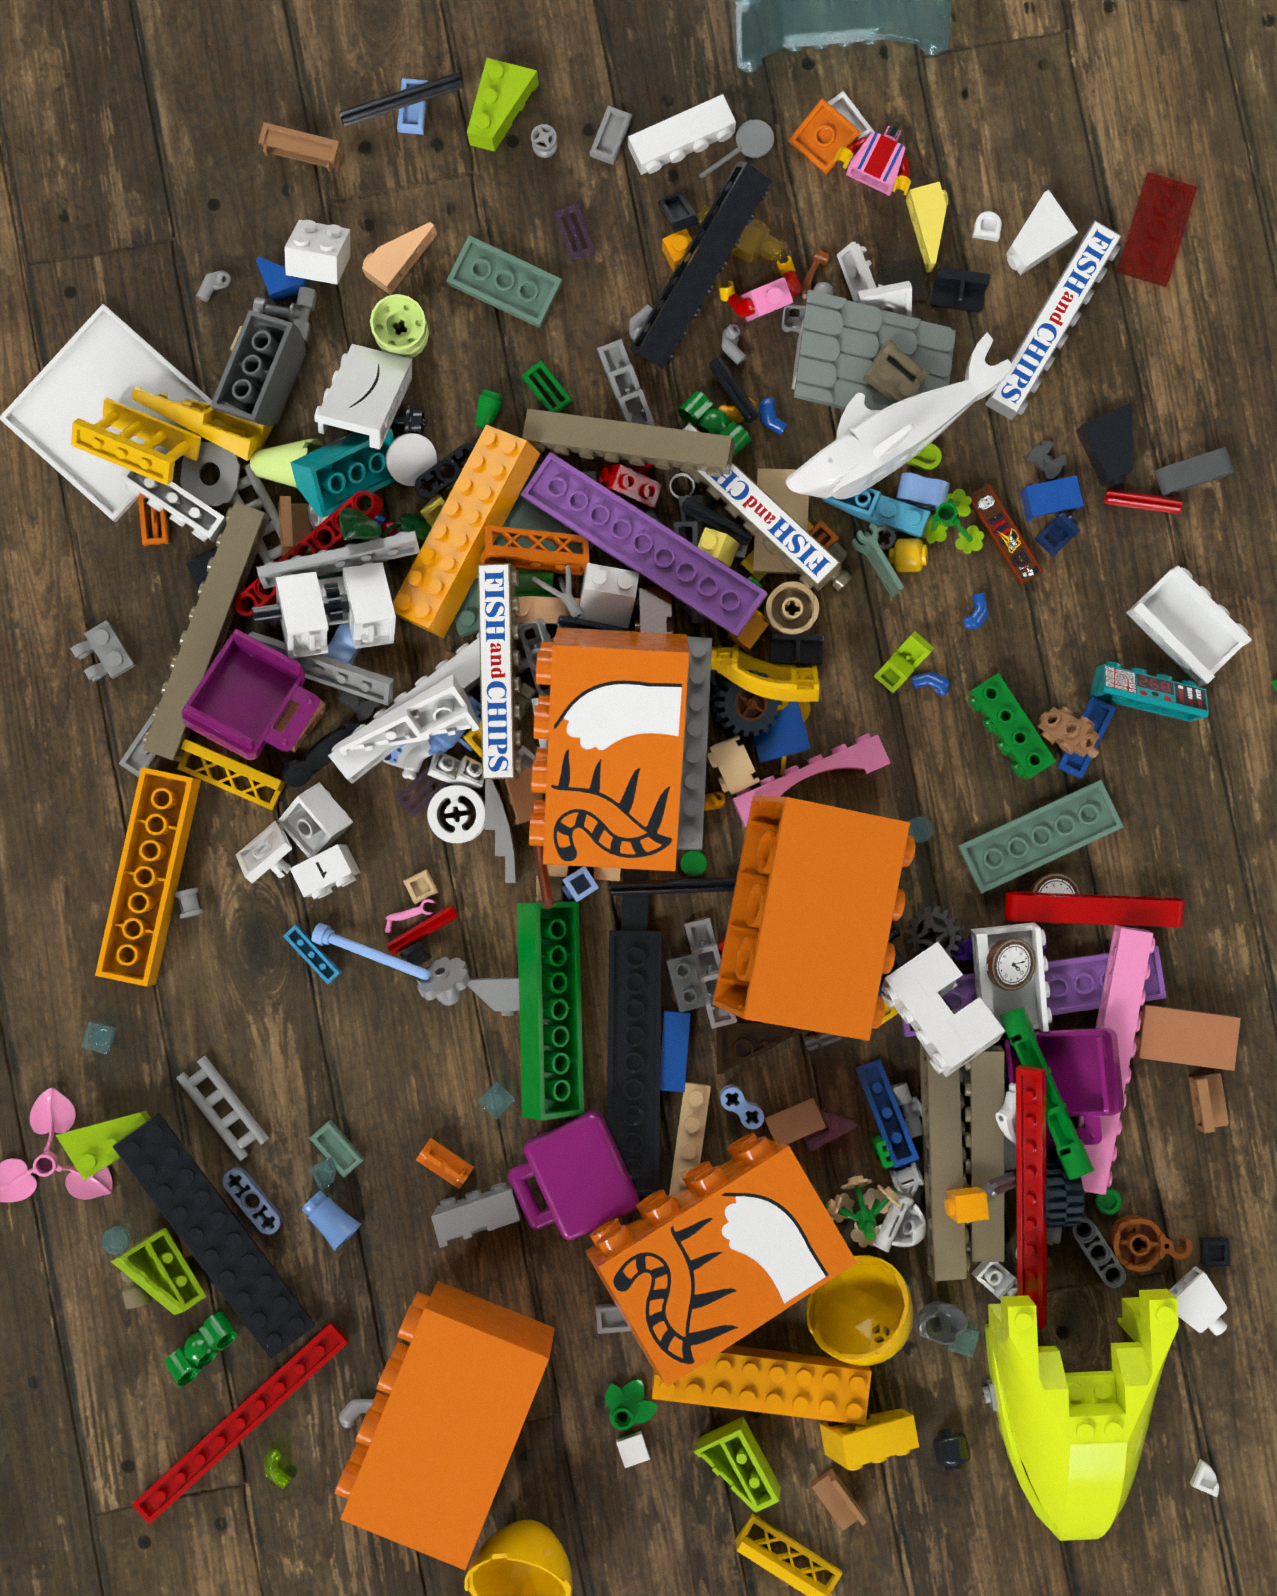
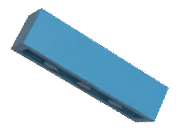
[283,924,342,984]

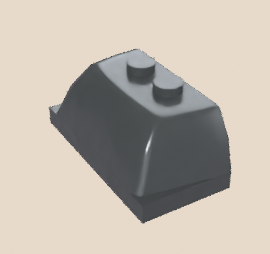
[210,310,306,426]

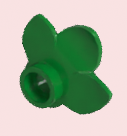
[605,1379,657,1430]

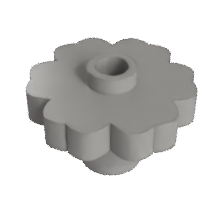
[416,957,470,1005]

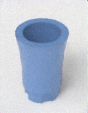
[302,1191,361,1252]

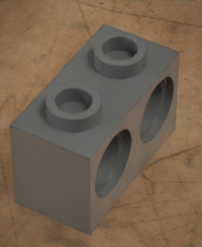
[666,953,706,1013]

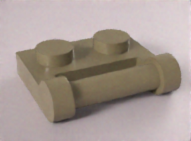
[863,339,930,404]

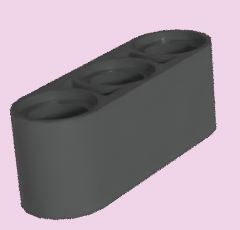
[1154,447,1235,497]
[1066,1215,1126,1288]

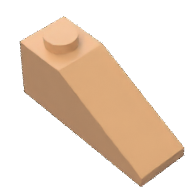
[362,222,437,295]
[516,596,580,627]

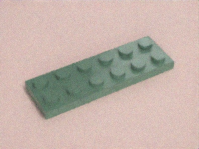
[957,780,1124,894]

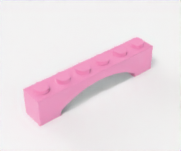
[732,733,890,828]

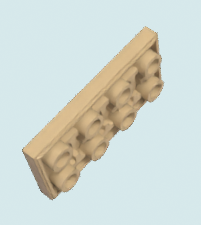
[753,468,809,574]

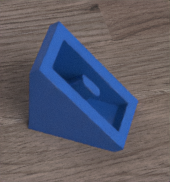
[256,256,311,303]

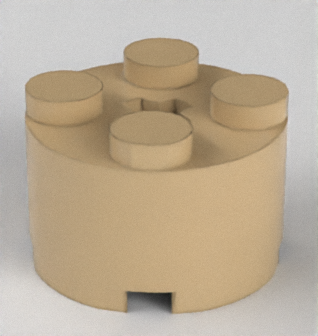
[764,581,819,635]
[707,734,760,795]

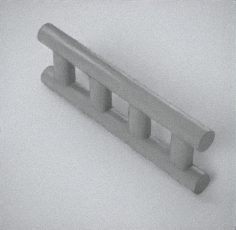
[231,464,282,565]
[176,1056,269,1161]

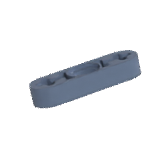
[223,1167,283,1235]

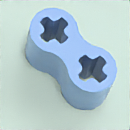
[896,473,950,511]
[323,623,361,665]
[719,1084,764,1129]

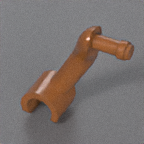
[802,249,831,300]

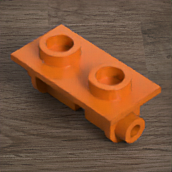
[416,1138,474,1189]

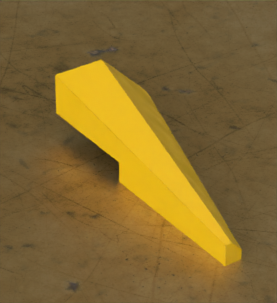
[132,387,274,461]

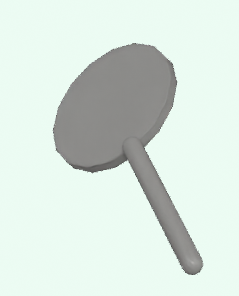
[699,120,774,178]

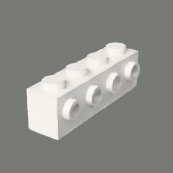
[628,94,736,175]
[119,469,227,542]

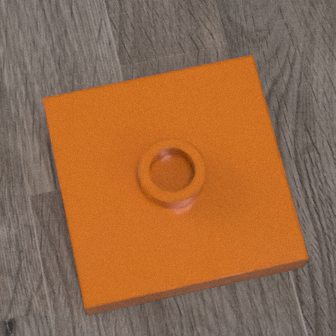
[788,98,862,175]

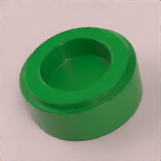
[680,850,707,877]
[1093,1187,1122,1215]

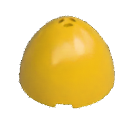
[806,1255,913,1366]
[464,1520,573,1596]

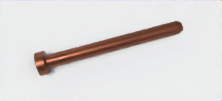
[525,821,554,909]

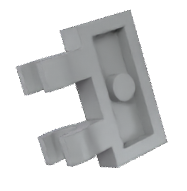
[70,620,136,682]

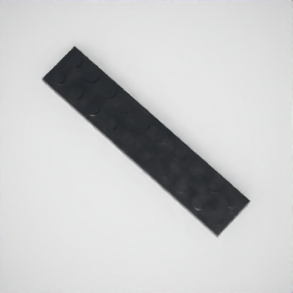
[607,930,662,1197]
[112,1113,315,1359]

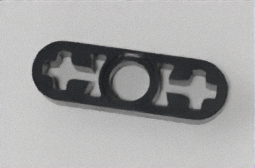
[415,443,475,500]

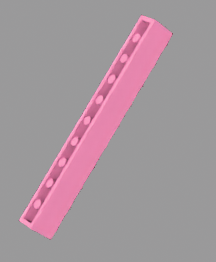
[1077,925,1155,1195]

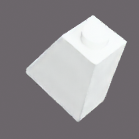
[1006,190,1078,276]

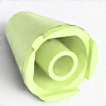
[250,439,323,488]

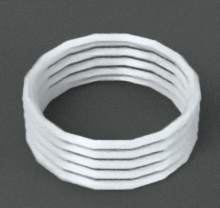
[670,473,695,499]

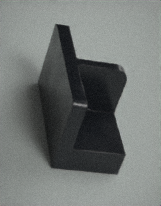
[930,267,991,313]
[769,634,825,665]

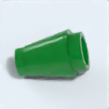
[475,389,503,429]

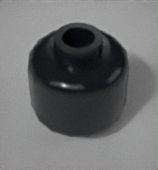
[933,1428,971,1470]

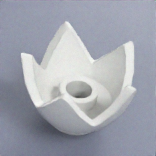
[878,1204,926,1248]

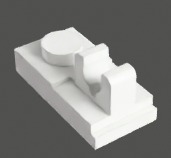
[837,242,876,302]

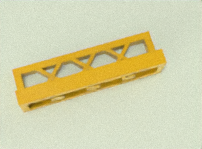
[177,739,286,811]
[735,1513,843,1596]

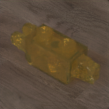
[697,205,784,263]

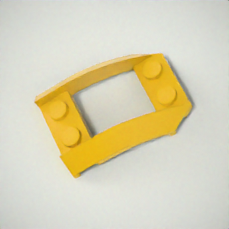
[711,644,819,702]

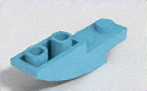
[822,488,931,538]

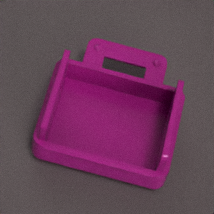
[181,629,320,760]
[1005,1028,1124,1145]
[508,1110,639,1240]

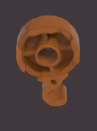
[1108,1214,1193,1272]

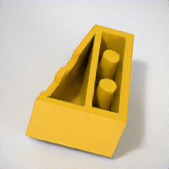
[819,1408,919,1471]

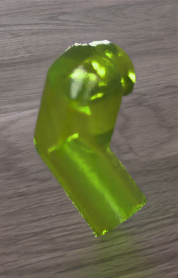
[262,1449,291,1489]

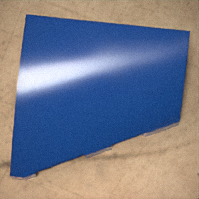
[752,702,811,762]

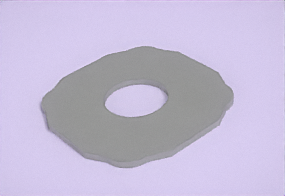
[180,442,240,507]

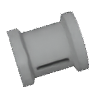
[174,888,204,919]
[890,1162,924,1194]

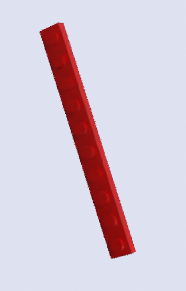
[1016,1065,1047,1329]
[132,1321,350,1525]

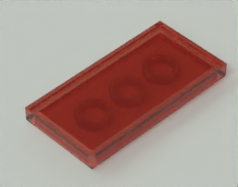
[1116,172,1197,287]

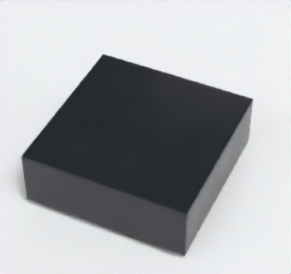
[1200,1237,1230,1266]

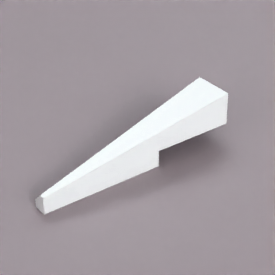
[338,674,480,755]

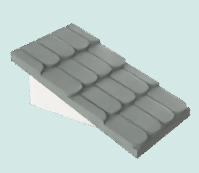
[791,289,956,434]

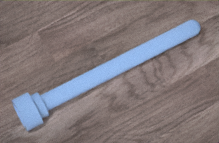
[311,922,431,980]

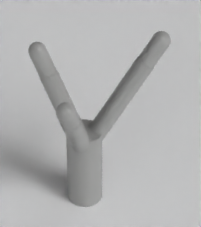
[531,565,582,619]

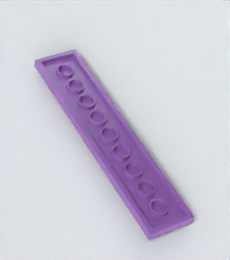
[521,452,767,638]
[901,946,1167,1037]

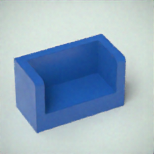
[1020,475,1084,522]

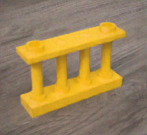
[71,398,201,486]

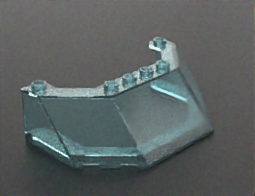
[729,0,951,72]

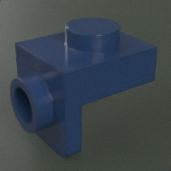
[1035,512,1081,557]

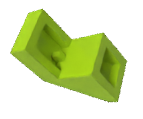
[874,631,934,693]

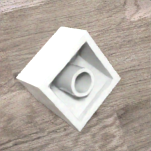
[578,563,639,628]
[277,782,353,858]

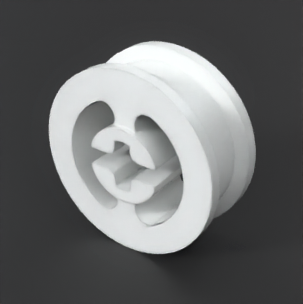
[427,785,485,843]

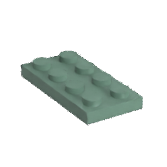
[446,235,563,328]

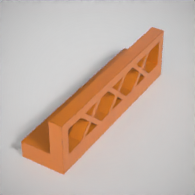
[481,525,590,576]

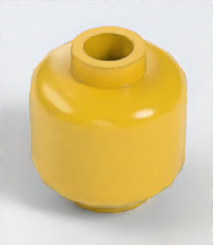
[889,538,928,572]

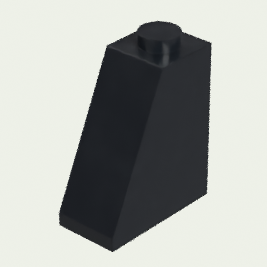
[1076,403,1133,487]

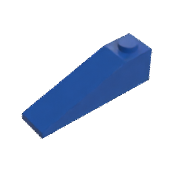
[855,1059,919,1171]

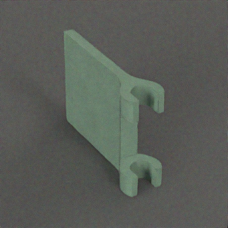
[851,523,904,598]

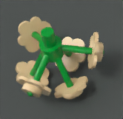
[825,1175,902,1248]

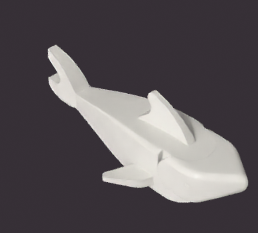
[786,332,1013,499]

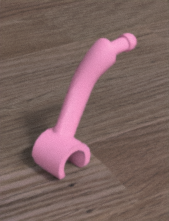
[385,899,436,933]

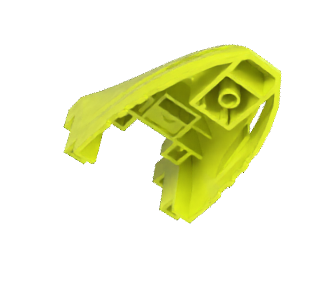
[985,1289,1179,1541]

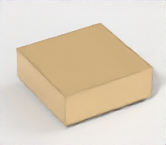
[403,869,439,904]
[536,876,563,902]

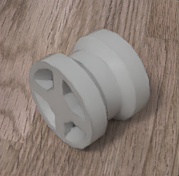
[531,124,558,158]

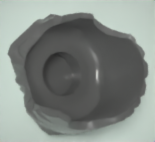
[917,1300,968,1345]

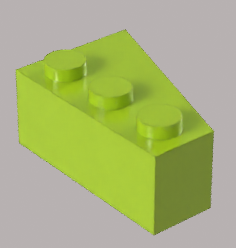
[467,58,539,152]
[56,1111,150,1180]
[110,1228,206,1315]
[693,1417,781,1513]

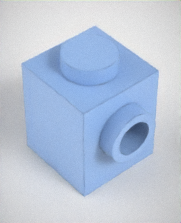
[561,866,599,902]

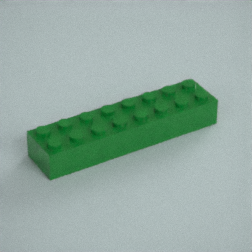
[517,901,584,1120]

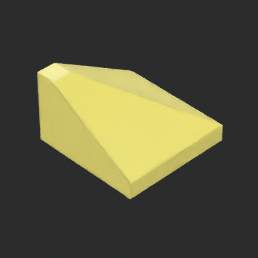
[420,494,445,527]

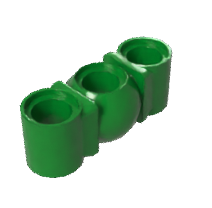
[678,391,751,458]
[164,1312,237,1387]

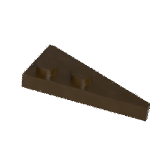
[716,1022,805,1074]

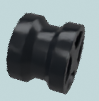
[399,940,432,966]

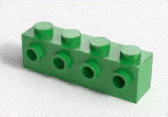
[967,673,1056,780]

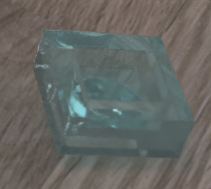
[81,1021,117,1055]
[477,1081,515,1120]

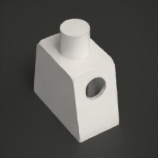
[1169,1266,1227,1336]

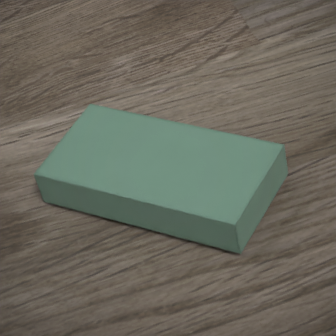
[309,1119,365,1178]

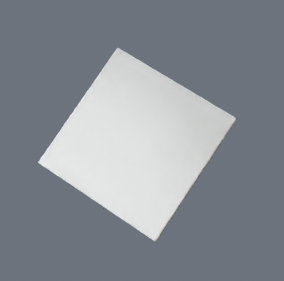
[0,304,212,522]

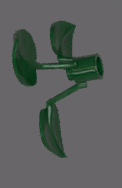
[339,497,432,544]

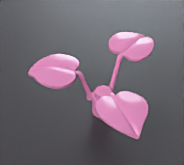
[0,1088,113,1202]

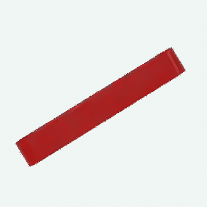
[235,491,383,616]
[1004,892,1185,927]

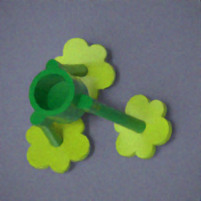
[921,489,985,554]

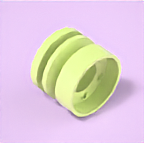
[370,294,429,359]

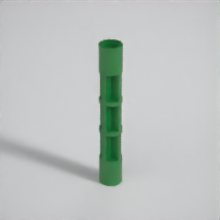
[999,1006,1095,1180]

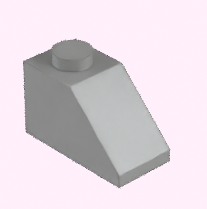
[467,977,520,1016]

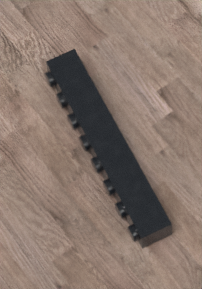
[630,162,772,369]

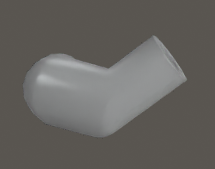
[629,304,652,341]

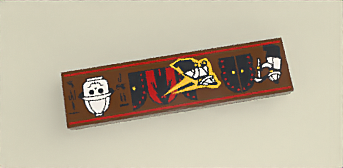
[969,484,1043,587]

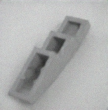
[596,339,655,426]
[485,779,517,883]
[684,916,737,1029]

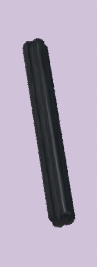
[339,72,464,126]
[609,877,737,896]

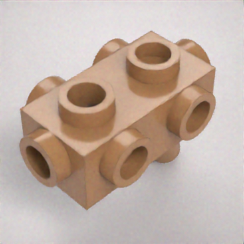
[1037,707,1100,758]

